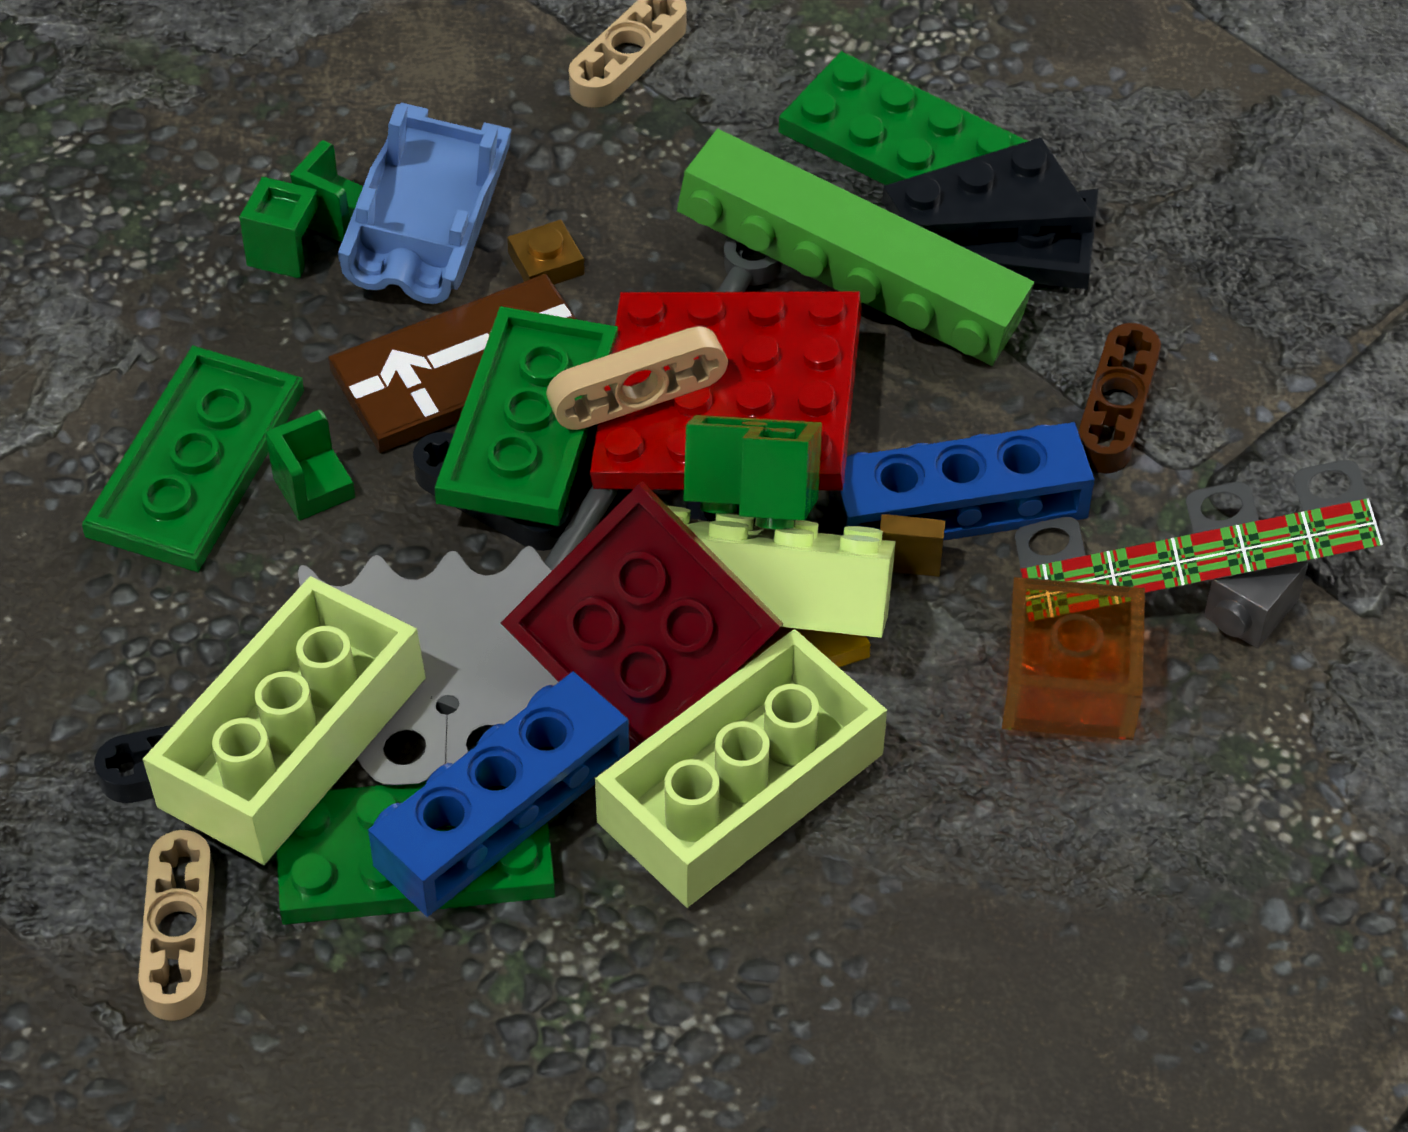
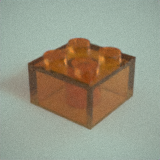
[1002,577,1145,740]

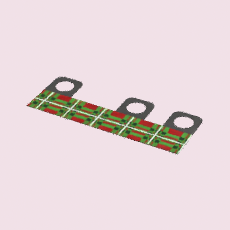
[1015,460,1383,617]

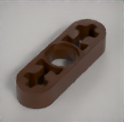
[1079,323,1161,473]

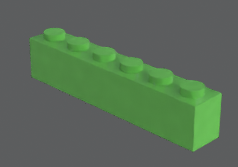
[677,128,1035,366]

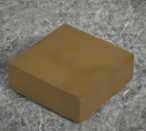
[880,514,945,577]

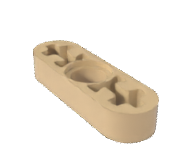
[569,0,687,108]
[546,327,728,430]
[138,830,215,1021]

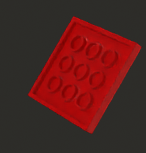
[590,291,862,490]

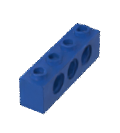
[829,422,1095,541]
[368,671,629,917]

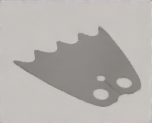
[298,546,558,785]

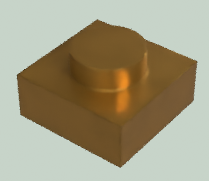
[507,219,585,285]

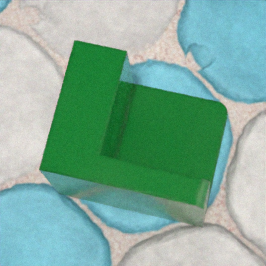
[290,140,363,243]
[239,176,319,278]
[265,410,355,521]

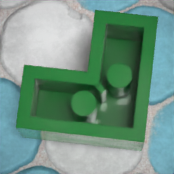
[683,415,822,529]

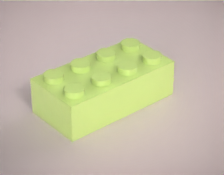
[668,506,896,638]
[143,576,426,865]
[595,629,887,908]

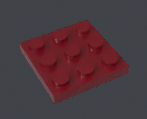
[501,481,783,752]

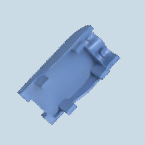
[338,103,512,304]

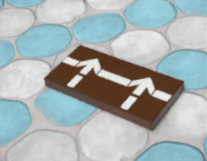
[328,273,576,453]

